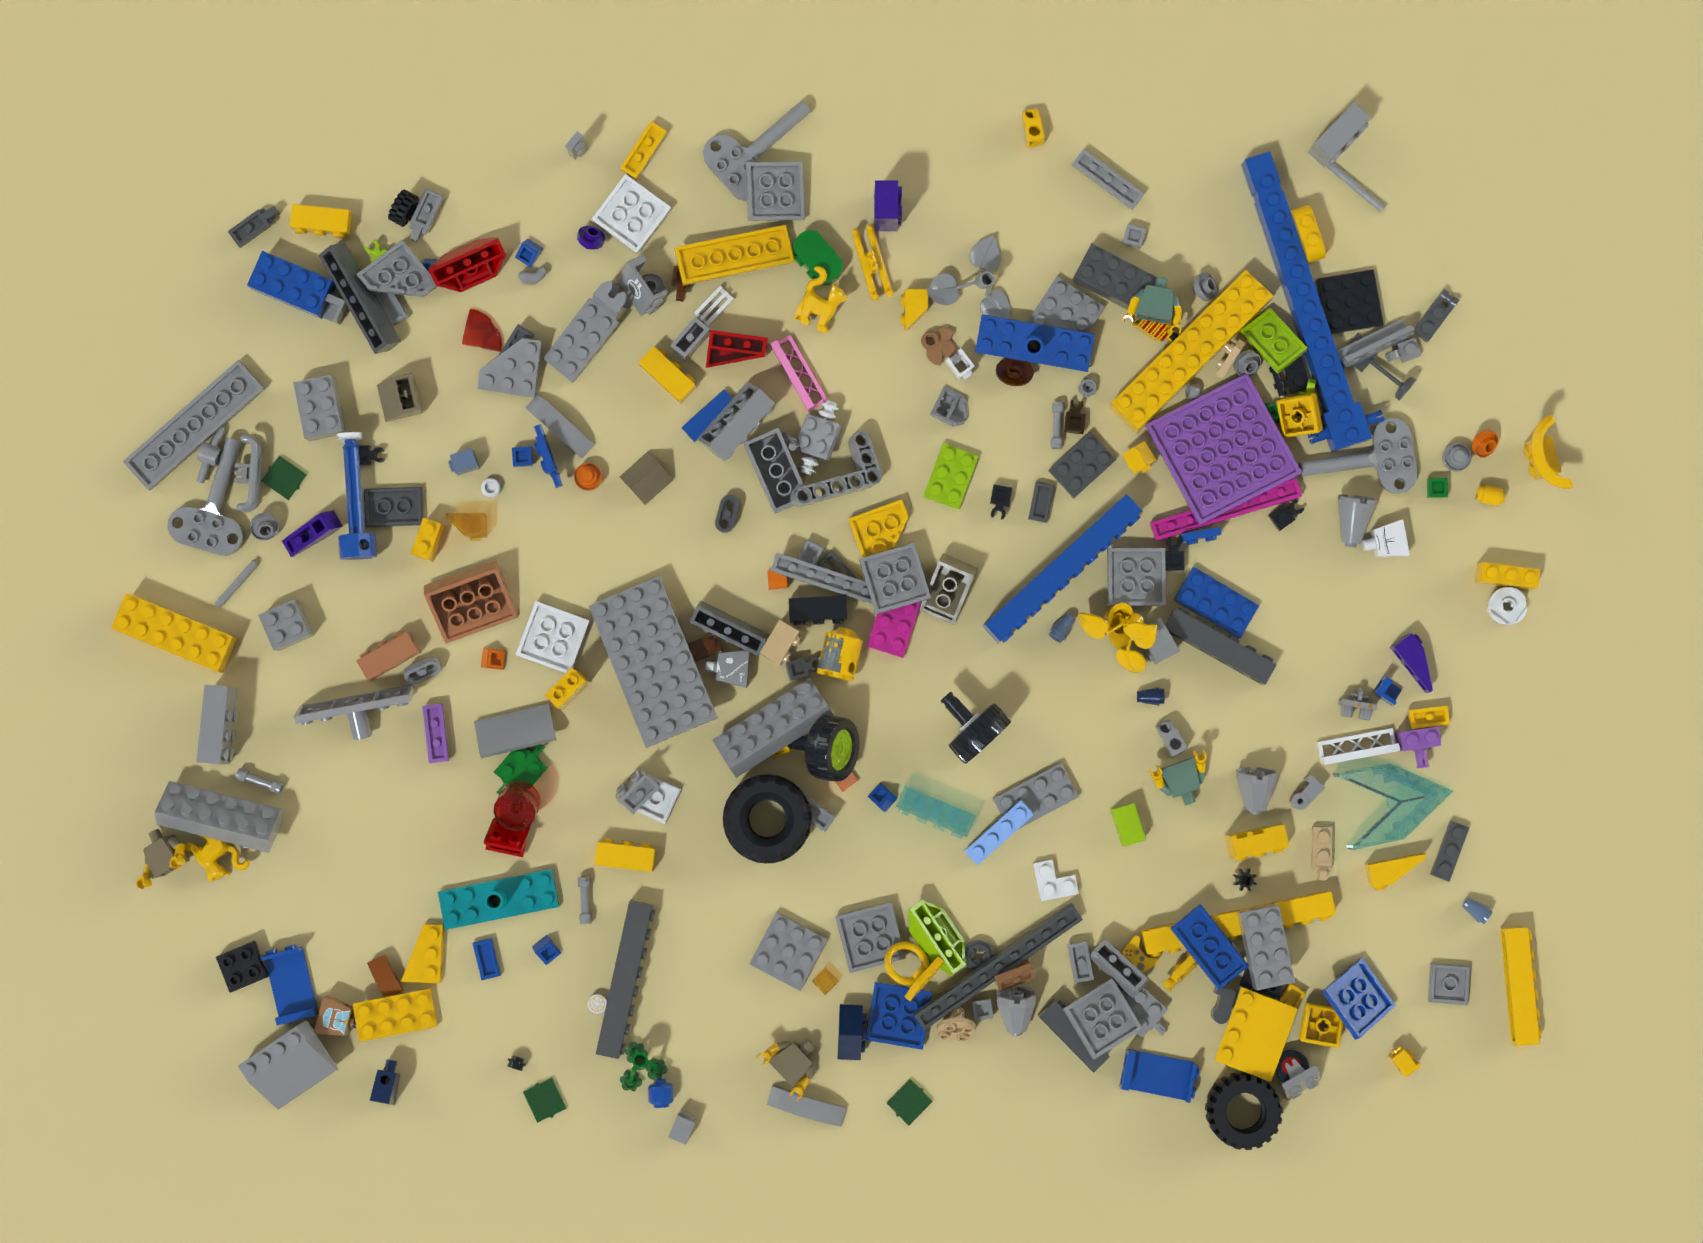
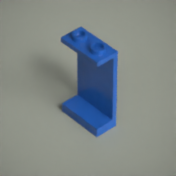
[261,944,319,1025]
[1119,1049,1199,1103]

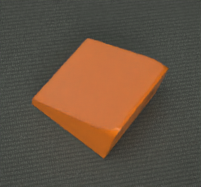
[767,570,788,590]
[481,648,506,670]
[836,772,858,792]

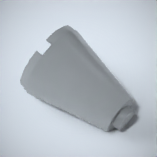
[1338,494,1377,547]

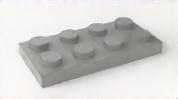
[993,763,1079,829]

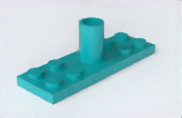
[438,869,560,930]

